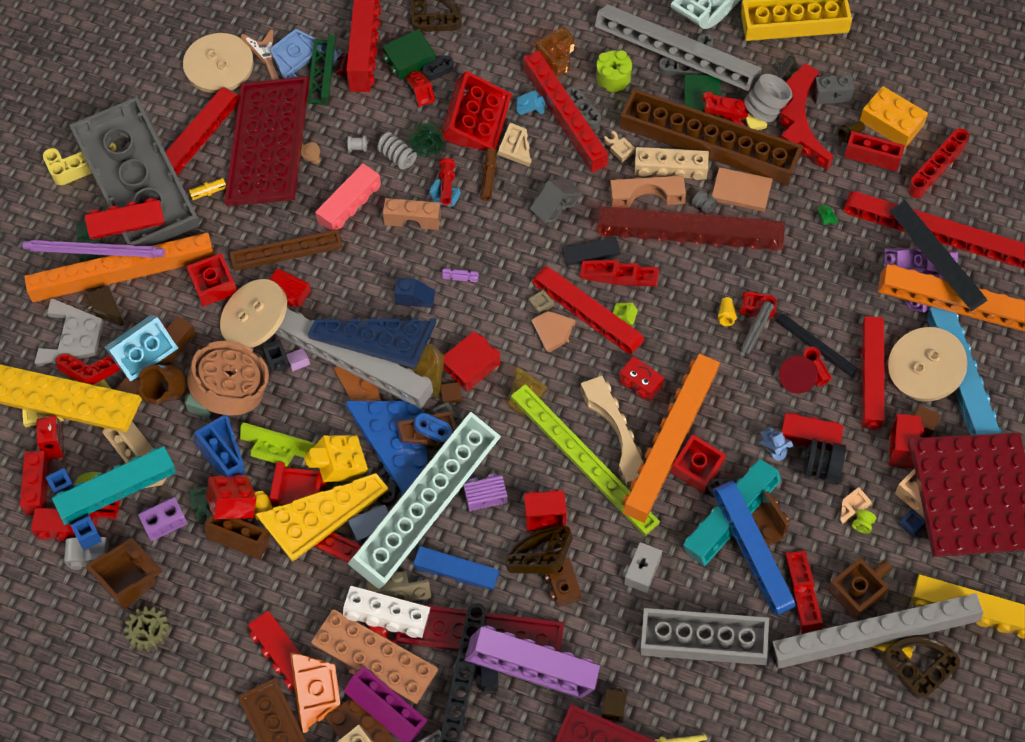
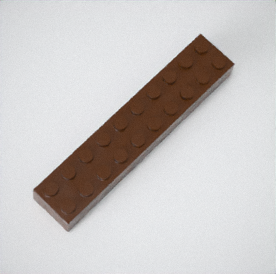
[620,88,803,186]

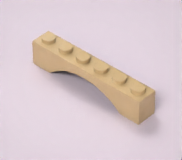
[580,376,645,489]

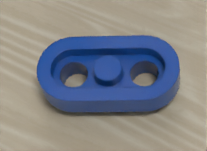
[413,413,452,442]

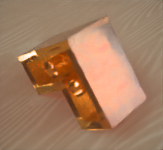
[536,26,574,78]

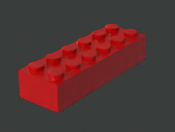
[346,0,382,92]

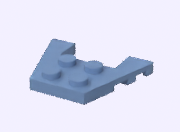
[270,29,343,79]

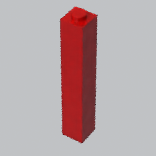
[862,316,885,430]

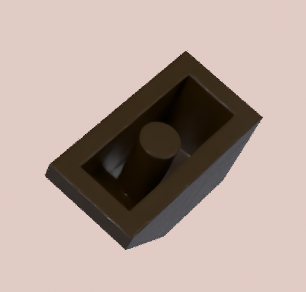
[87,286,124,326]

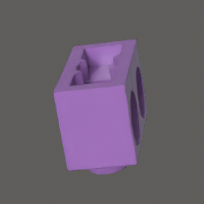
[138,497,188,541]

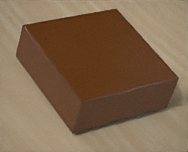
[440,382,462,404]

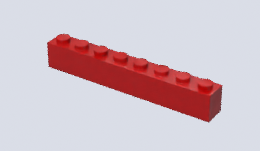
[523,51,608,173]

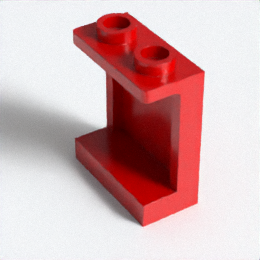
[270,462,327,506]

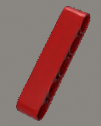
[908,128,969,198]

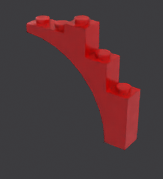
[779,63,834,170]

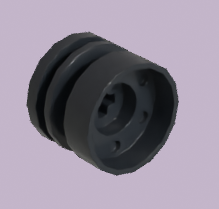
[804,438,846,485]

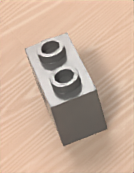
[813,75,854,104]

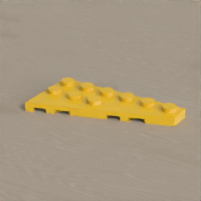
[256,473,388,562]

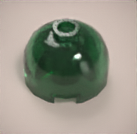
[409,121,445,158]

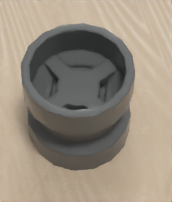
[691,190,717,215]

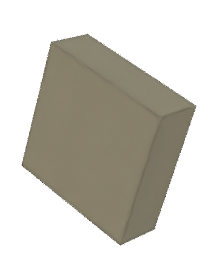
[528,290,554,315]

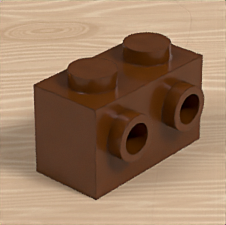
[544,557,581,607]

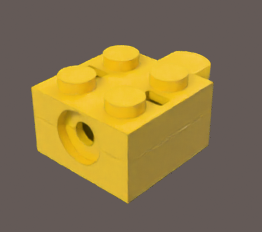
[304,436,368,482]

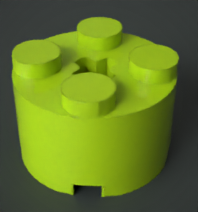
[596,50,632,92]

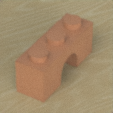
[383,198,441,230]

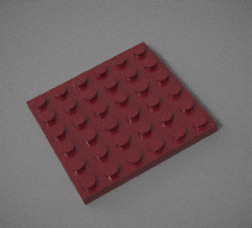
[909,433,1025,557]

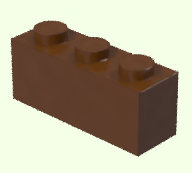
[205,514,269,560]

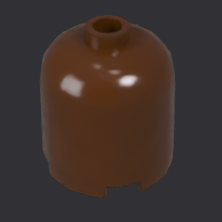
[138,365,187,404]

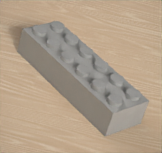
[641,608,769,665]

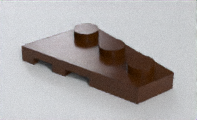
[396,411,457,447]

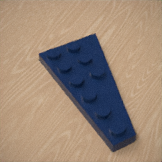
[308,318,437,369]

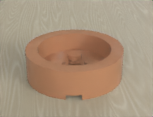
[187,341,269,415]

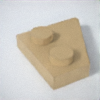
[497,123,531,167]

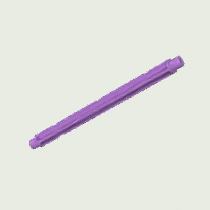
[22,240,165,258]

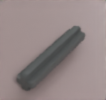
[741,301,774,354]

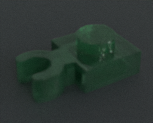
[189,487,211,523]

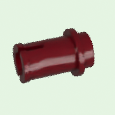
[335,53,348,77]

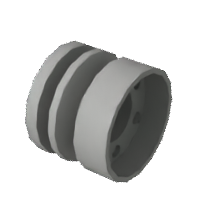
[744,74,792,122]

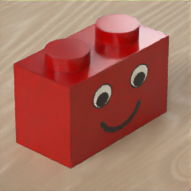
[619,356,664,402]

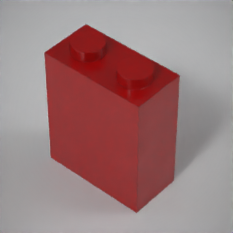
[440,331,501,392]

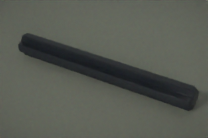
[777,314,857,376]

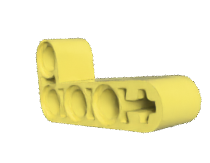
[43,142,118,185]

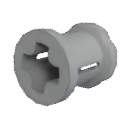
[348,136,367,152]

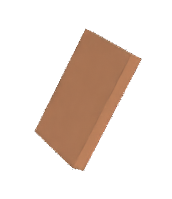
[712,167,772,212]

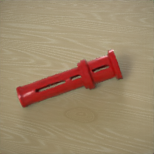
[439,158,455,205]

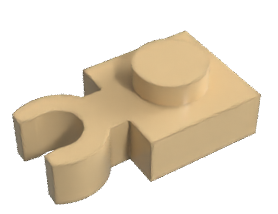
[604,131,636,162]

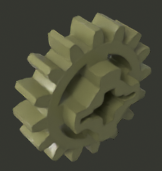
[124,607,170,652]

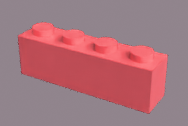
[315,164,381,231]

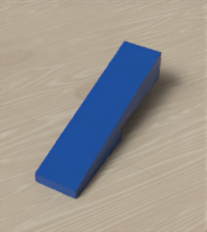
[413,546,500,590]

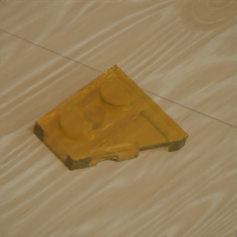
[411,344,445,397]
[508,367,547,418]

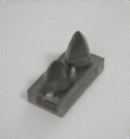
[771,56,799,82]

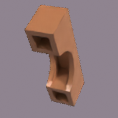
[610,175,686,209]

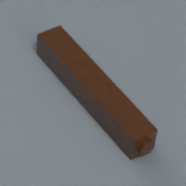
[116,316,196,398]

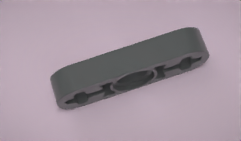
[566,87,601,129]

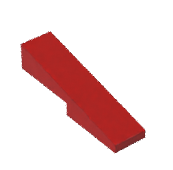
[785,551,823,634]

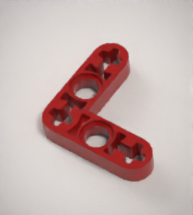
[56,354,120,385]

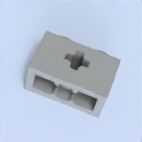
[623,542,663,593]

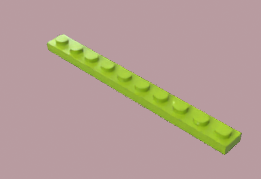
[511,384,660,536]

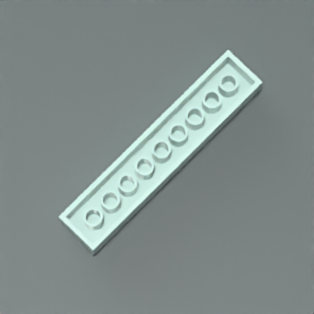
[348,412,501,589]

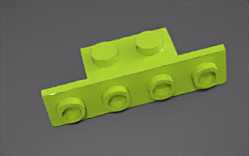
[240,423,315,467]

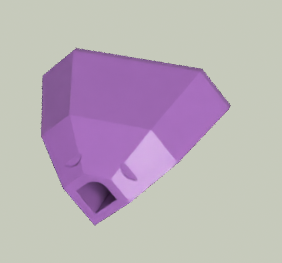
[884,248,958,312]

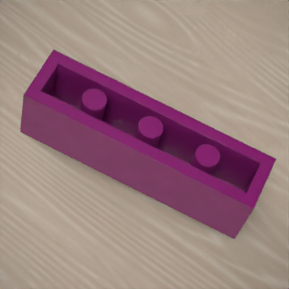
[344,666,428,742]

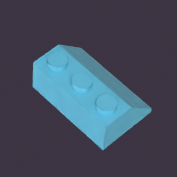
[104,315,178,381]

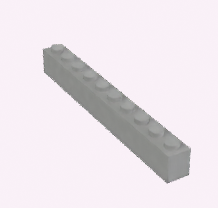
[595,4,762,91]
[274,307,433,409]
[773,593,983,669]

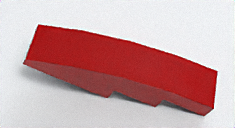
[580,260,660,286]

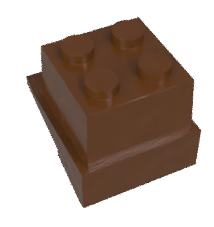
[85,538,163,609]

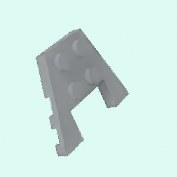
[35,299,104,367]

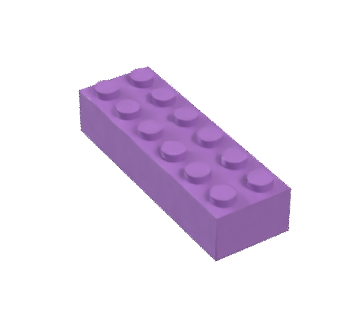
[465,626,600,699]

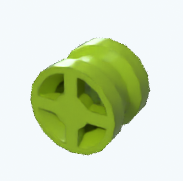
[852,509,876,534]

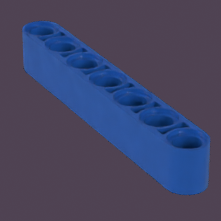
[713,480,795,616]

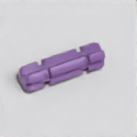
[442,268,479,282]

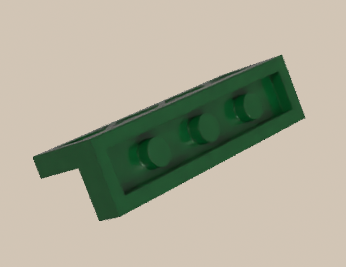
[307,34,335,106]

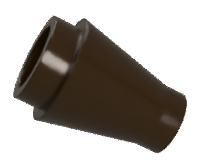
[837,121,865,141]

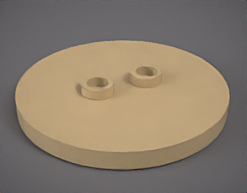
[183,33,254,93]
[220,279,287,348]
[888,327,968,401]

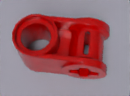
[739,292,777,318]

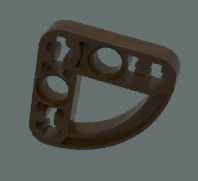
[411,0,462,32]
[504,526,573,574]
[882,636,960,698]

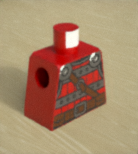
[36,416,64,460]

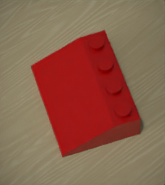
[440,71,512,151]

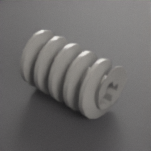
[377,132,417,170]

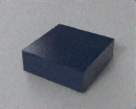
[898,509,926,537]

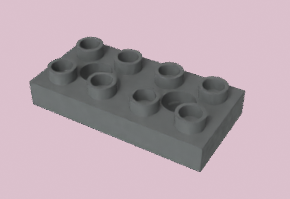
[69,97,200,246]

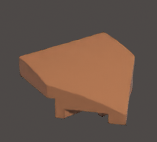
[531,311,576,353]

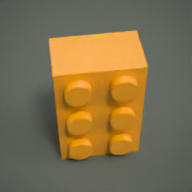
[860,86,928,149]

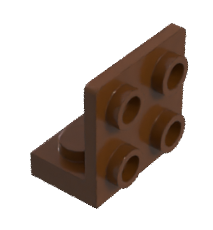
[751,491,790,547]

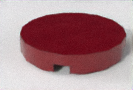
[779,355,818,394]

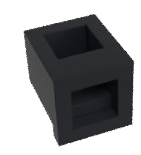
[262,339,289,372]
[477,665,498,694]

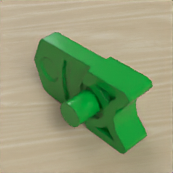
[817,205,838,225]

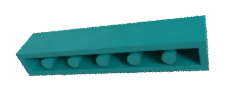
[52,446,176,525]
[683,459,781,567]

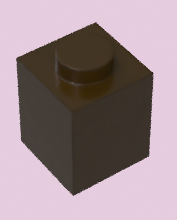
[602,688,627,722]

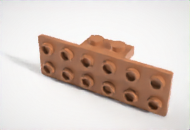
[311,610,438,704]

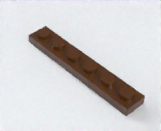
[230,229,343,271]

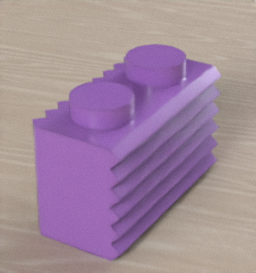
[463,474,508,511]

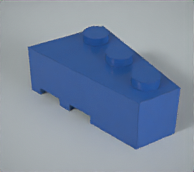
[194,415,244,476]

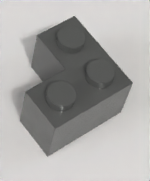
[530,179,583,223]

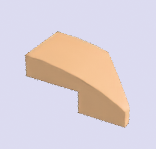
[841,487,872,524]

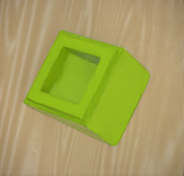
[613,303,638,325]

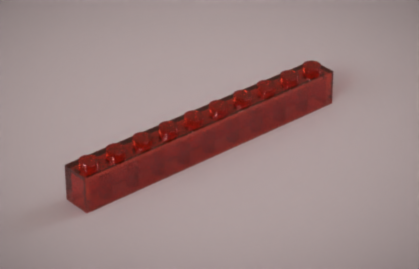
[598,206,785,251]

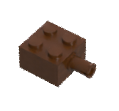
[828,557,892,620]

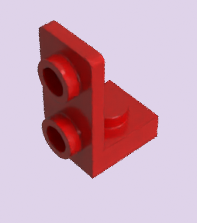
[405,71,436,107]

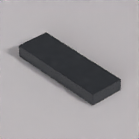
[562,237,621,266]

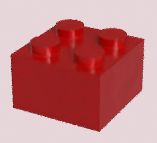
[186,253,237,307]
[888,414,924,469]
[670,435,726,494]
[206,475,257,519]
[524,489,567,532]

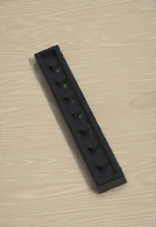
[890,200,987,312]

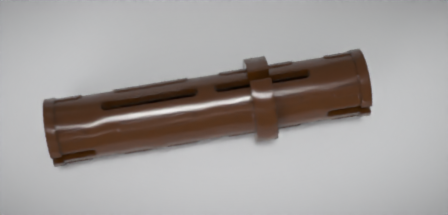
[480,149,497,201]

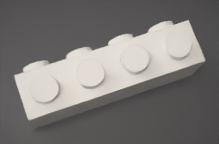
[343,586,430,638]

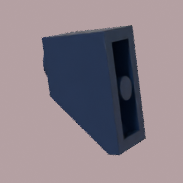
[394,277,435,308]

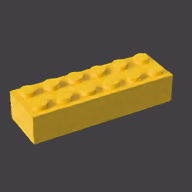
[741,0,852,41]

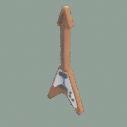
[241,30,279,80]

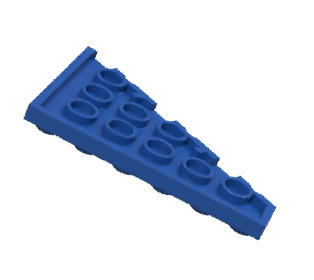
[345,401,428,495]

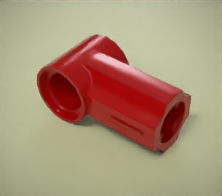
[802,347,832,387]

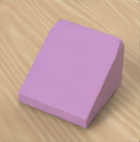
[286,348,310,372]

